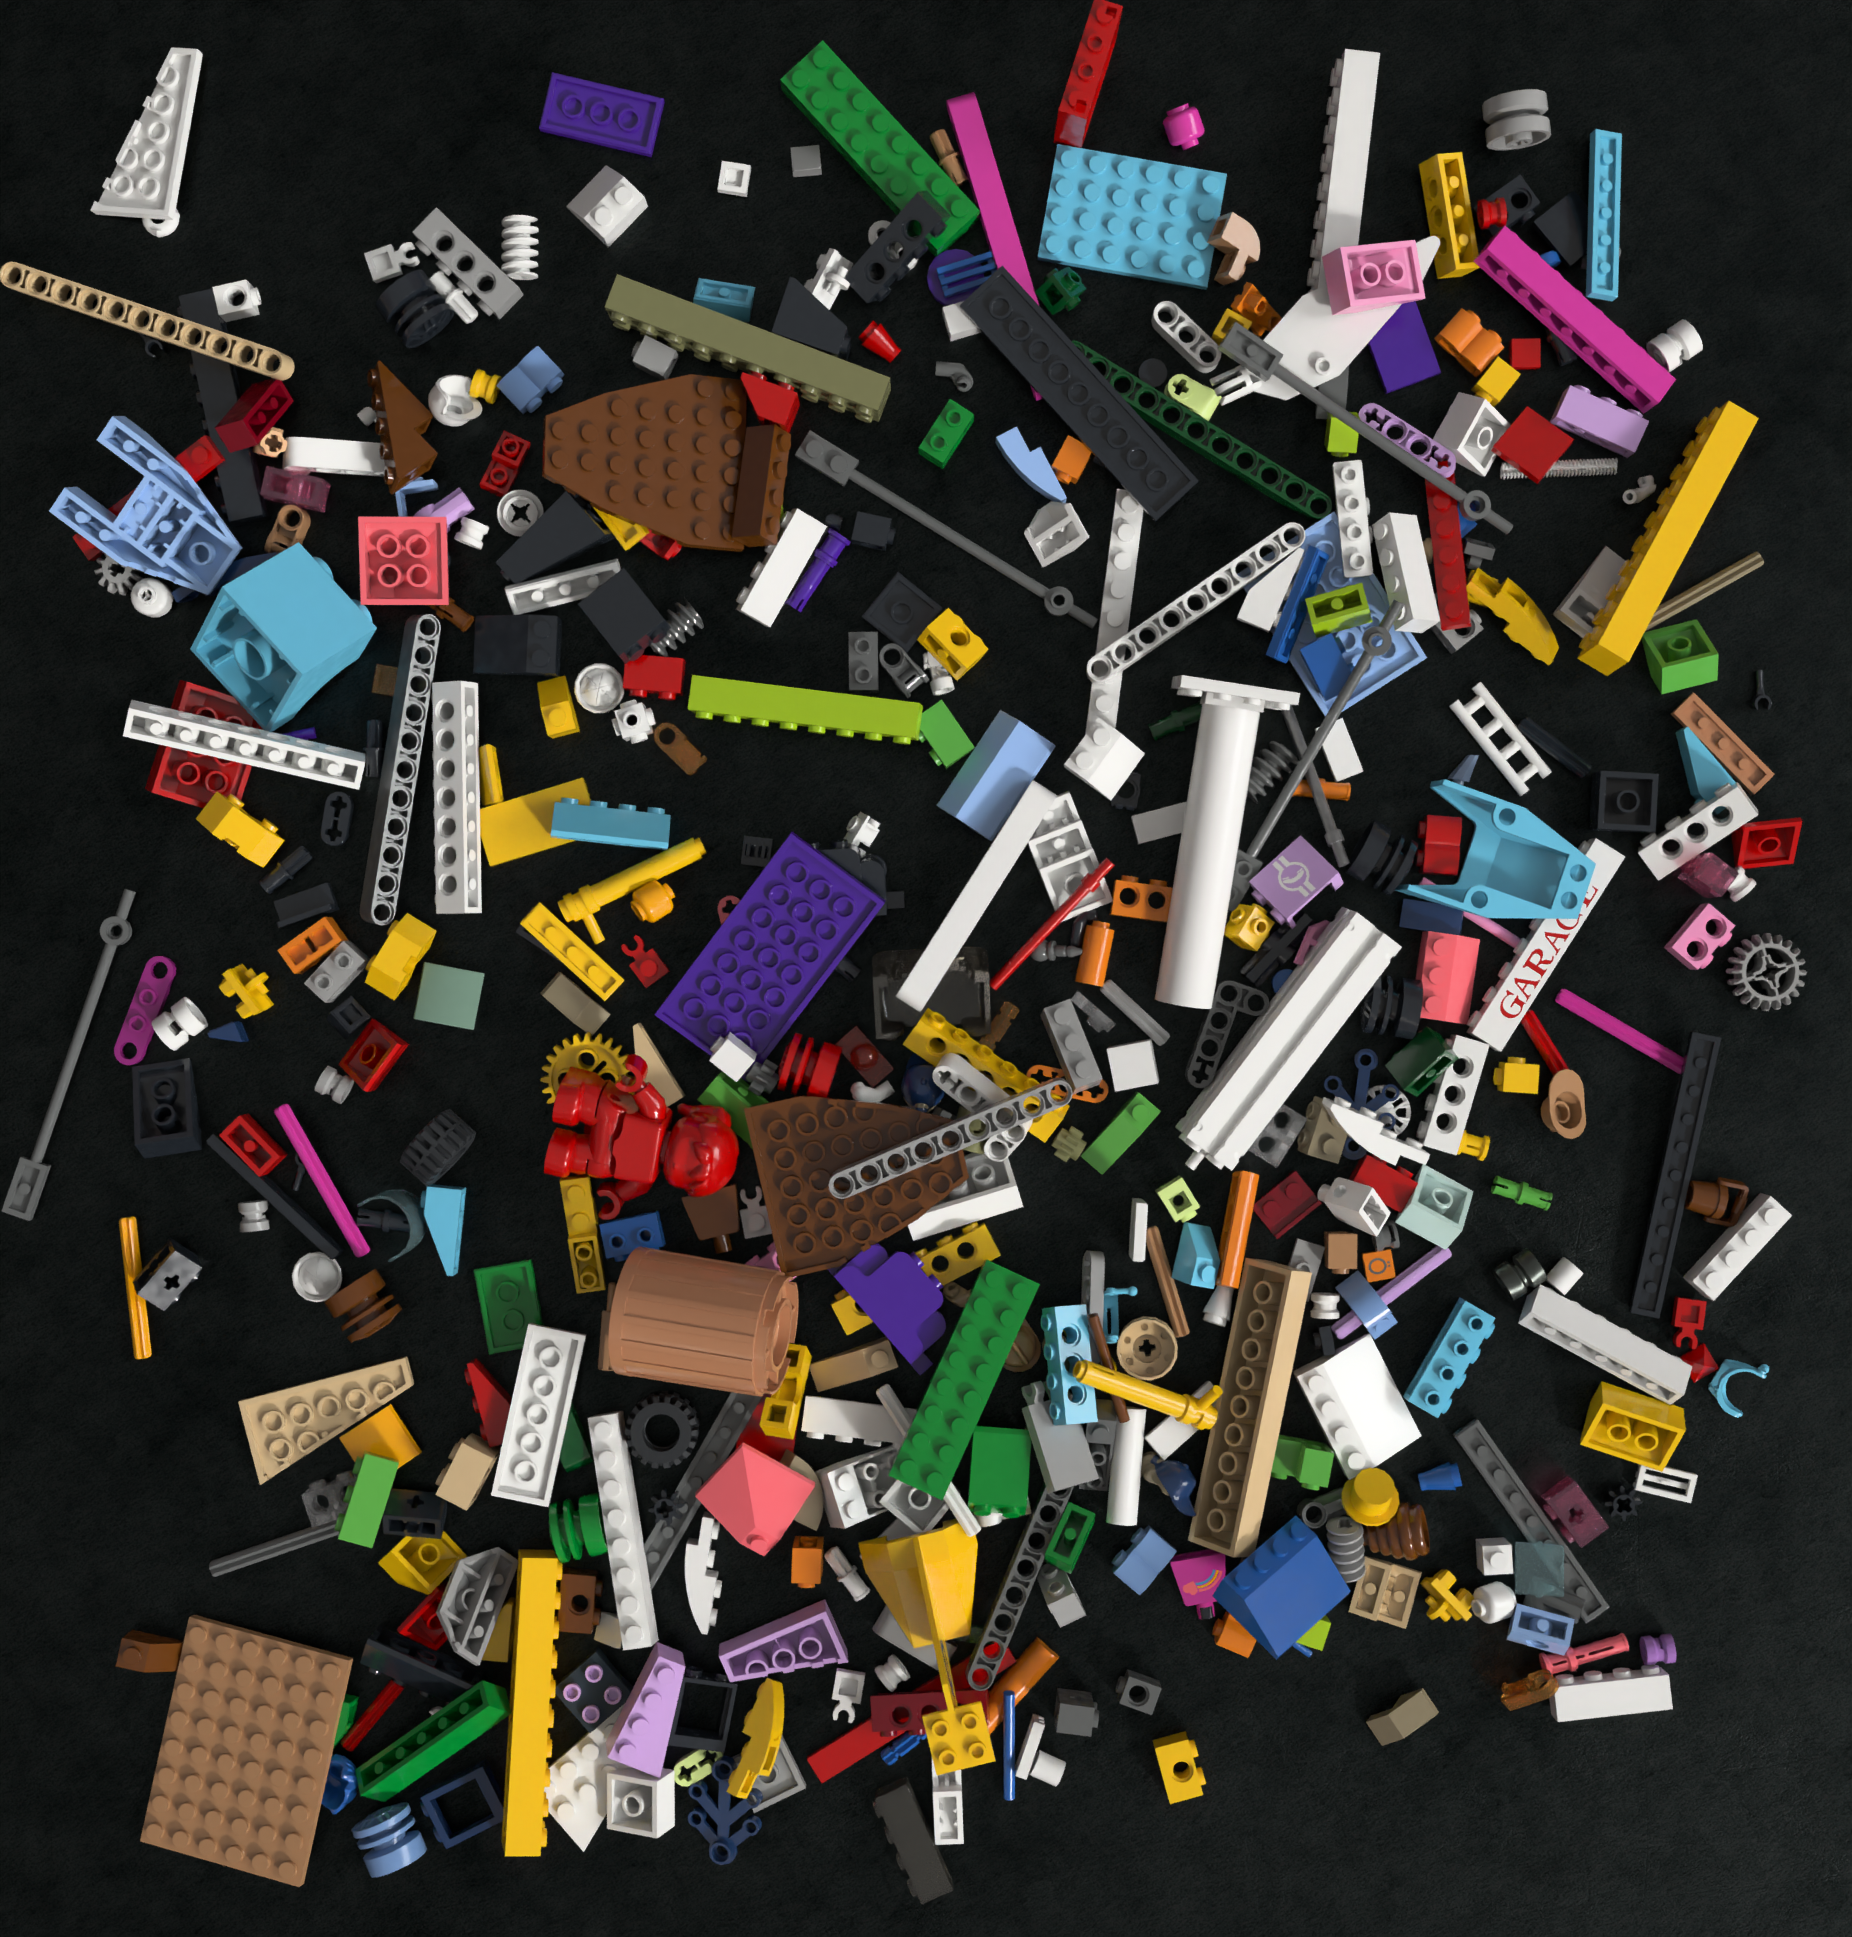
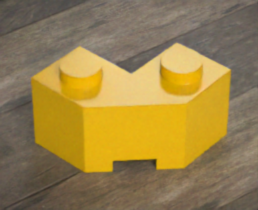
[196,792,285,868]
[365,913,436,1000]

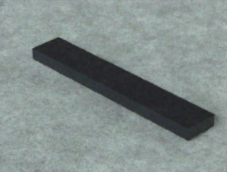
[207,1132,346,1260]

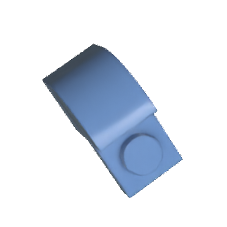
[1335,1270,1397,1339]

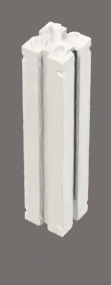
[1175,907,1402,1171]

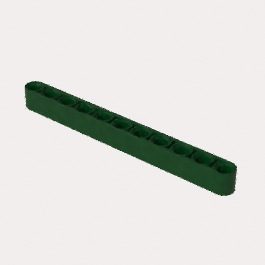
[1072,341,1332,523]

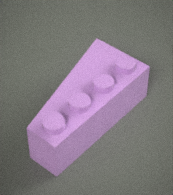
[719,1599,848,1682]
[606,1642,685,1778]

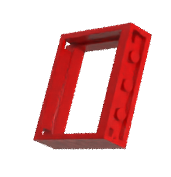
[1053,0,1123,148]

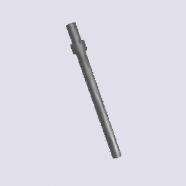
[1281,705,1350,867]

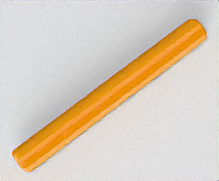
[119,1217,152,1359]

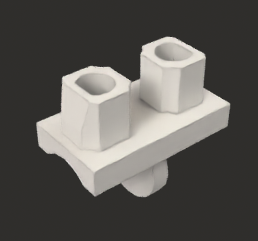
[804,248,853,310]

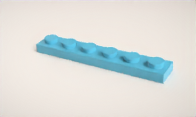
[1586,129,1622,301]

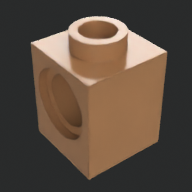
[1324,1231,1357,1274]

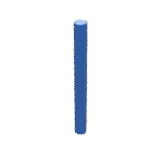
[1003,1690,1015,1801]

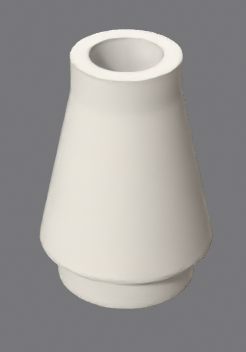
[1203,1285,1234,1327]

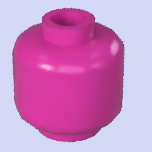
[1163,103,1205,150]

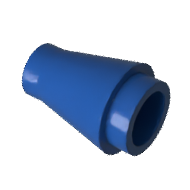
[1418,1462,1462,1491]

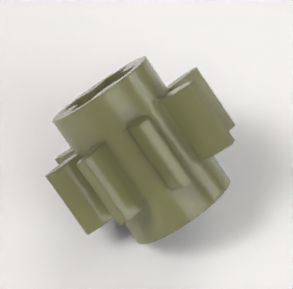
[1051,1126,1087,1162]

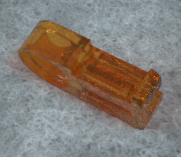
[654,723,707,775]
[1501,1669,1559,1711]

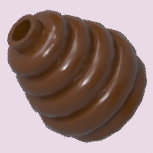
[1363,1502,1430,1560]

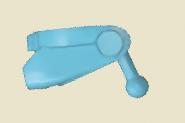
[1103,1286,1138,1344]
[1708,1359,1769,1418]

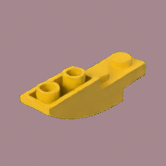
[1467,568,1559,665]
[560,1174,606,1294]
[726,1678,784,1799]

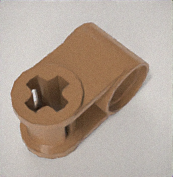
[265,505,311,553]

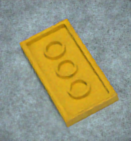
[480,778,591,866]

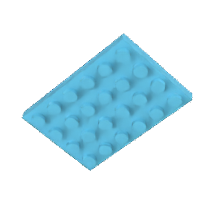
[1037,144,1227,290]

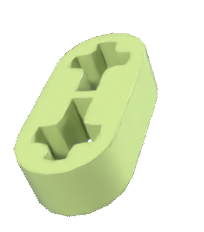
[673,1749,724,1786]

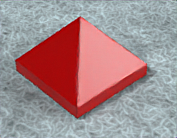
[1679,1343,1719,1383]

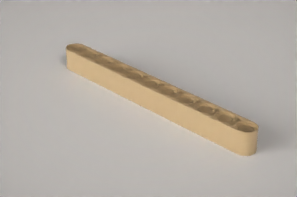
[0,262,295,380]

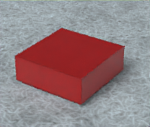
[1510,338,1541,370]

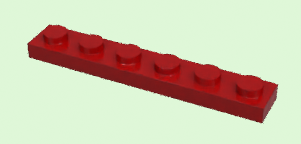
[73,435,225,561]
[1425,460,1471,631]

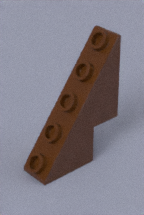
[367,360,438,495]

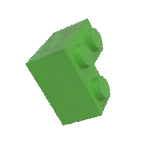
[1271,1434,1334,1490]

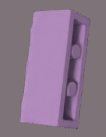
[1550,385,1649,458]

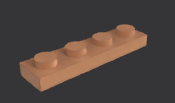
[1671,693,1775,795]

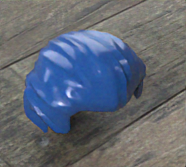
[321,1754,358,1814]

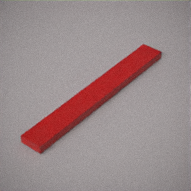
[807,1641,1017,1783]

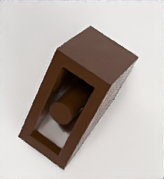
[116,1630,184,1672]

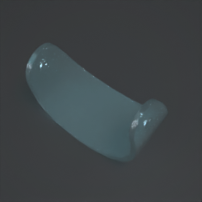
[357,1189,428,1262]

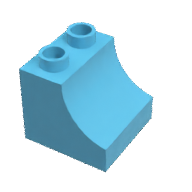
[190,542,377,732]

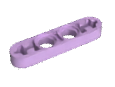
[1359,403,1456,478]

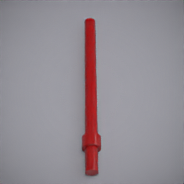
[988,858,1115,990]

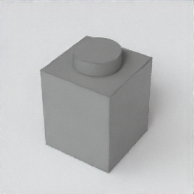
[631,335,679,380]

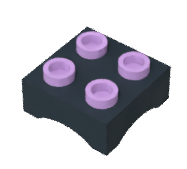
[555,1646,633,1733]

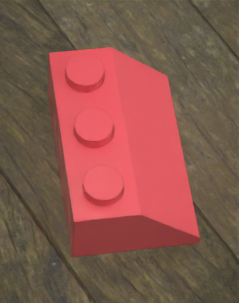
[1415,931,1480,1024]

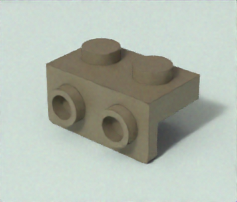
[1297,1096,1354,1164]

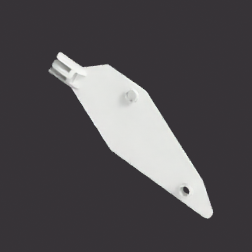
[1210,236,1440,406]

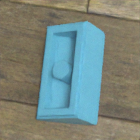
[693,278,755,322]

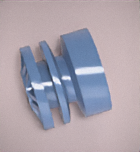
[351,1802,427,1878]

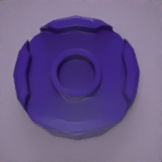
[927,249,984,306]

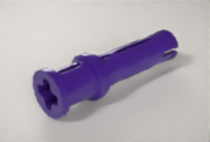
[786,528,851,612]

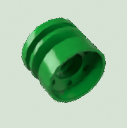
[549,1492,608,1563]

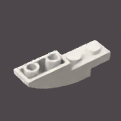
[1322,1096,1430,1166]
[685,1511,722,1635]

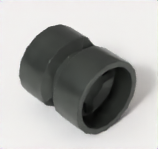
[1492,1248,1548,1301]

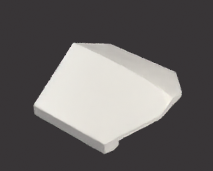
[1024,501,1089,567]

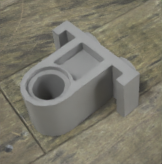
[1037,1563,1086,1628]

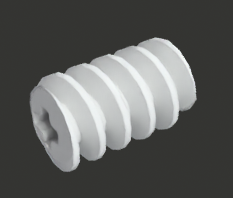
[501,215,539,280]

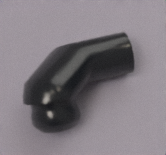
[1069,909,1098,947]

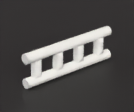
[1449,682,1552,796]

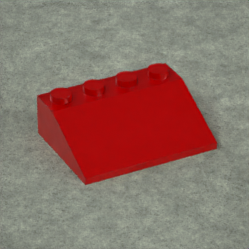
[145,680,264,808]

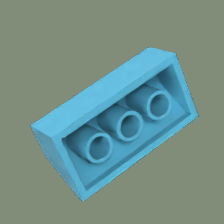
[551,798,671,850]

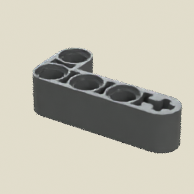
[1185,980,1269,1088]

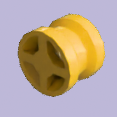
[469,369,501,404]

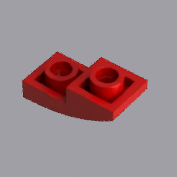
[480,431,530,498]

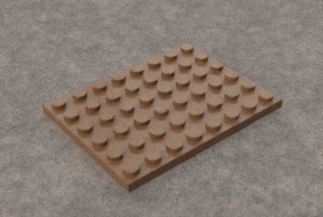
[140,1615,353,1887]

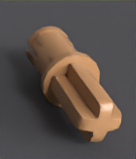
[930,129,969,187]

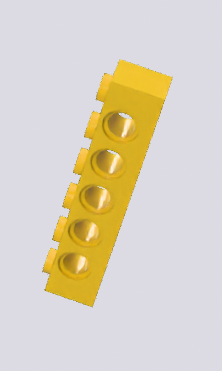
[903,1008,1069,1143]
[831,1221,1001,1335]

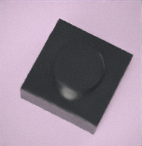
[1312,1322,1336,1356]

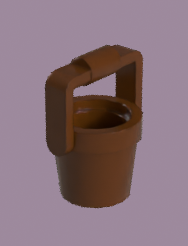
[1684,1177,1749,1227]

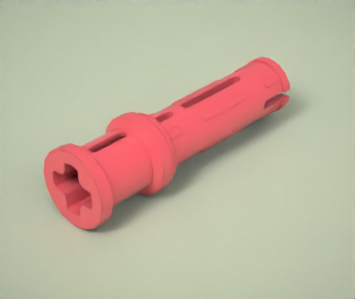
[1539,1633,1629,1679]

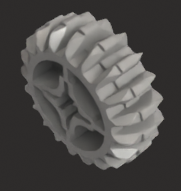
[1726,933,1807,1011]

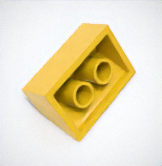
[1580,1381,1686,1472]

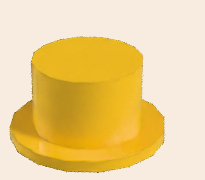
[1341,1468,1399,1526]

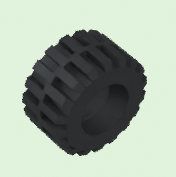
[400,1109,476,1186]
[625,1391,700,1469]

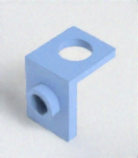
[395,477,438,517]

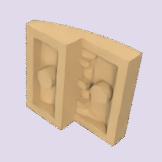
[1348,1556,1422,1629]

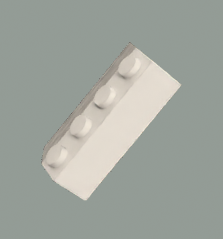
[1293,1333,1421,1480]

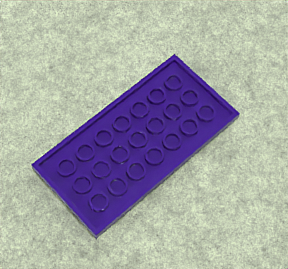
[655,832,886,1082]

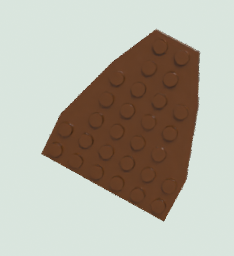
[542,374,747,552]
[744,1095,969,1277]

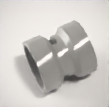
[315,1066,354,1104]
[238,1200,270,1232]

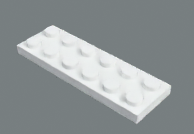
[491,1323,586,1507]

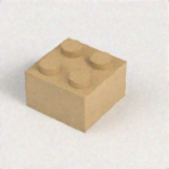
[435,1433,501,1511]

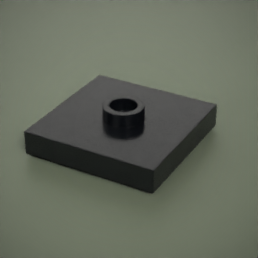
[862,572,943,654]

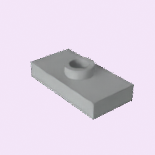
[1288,1238,1325,1302]

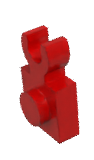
[621,935,670,988]
[1671,1296,1707,1349]

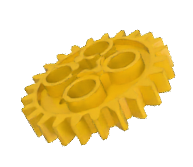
[541,1032,635,1125]

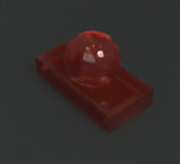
[835,1026,894,1088]

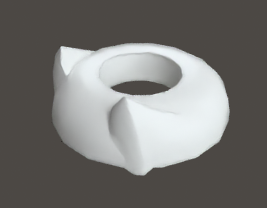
[142,209,180,237]

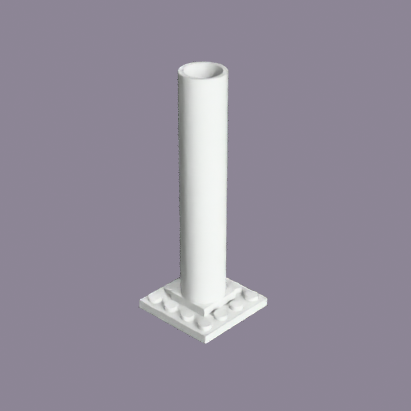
[1155,675,1300,1009]

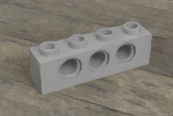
[413,207,523,319]

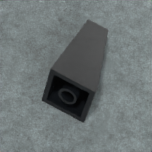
[496,491,616,584]

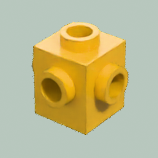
[1224,904,1275,951]

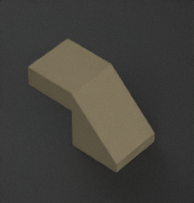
[541,972,610,1036]
[1366,1688,1439,1746]

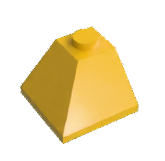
[378,1531,467,1595]

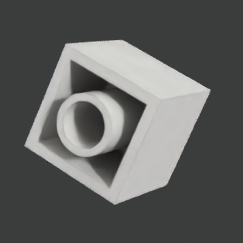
[1107,1039,1160,1092]

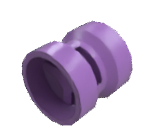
[1640,1633,1676,1666]

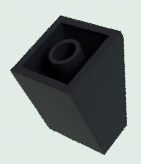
[771,277,852,361]
[578,568,671,664]

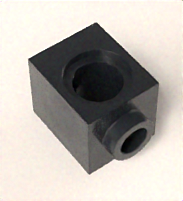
[851,511,896,551]

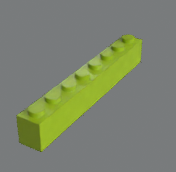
[688,675,923,744]

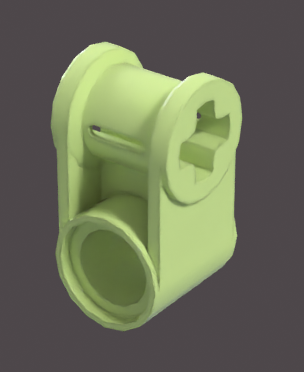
[1164,374,1222,422]

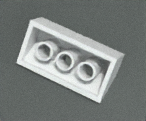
[908,1144,1023,1241]

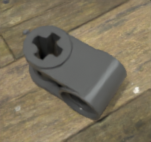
[879,644,929,699]

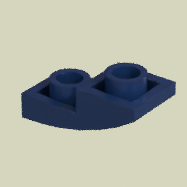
[1399,899,1464,936]

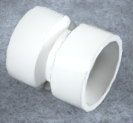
[1646,319,1703,372]
[151,997,208,1051]

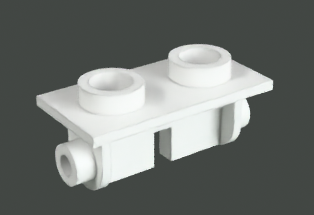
[844,812,880,857]

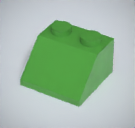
[1641,619,1718,694]

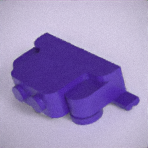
[828,1243,946,1375]

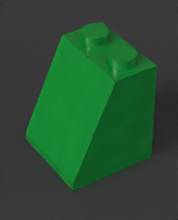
[967,1426,1031,1518]

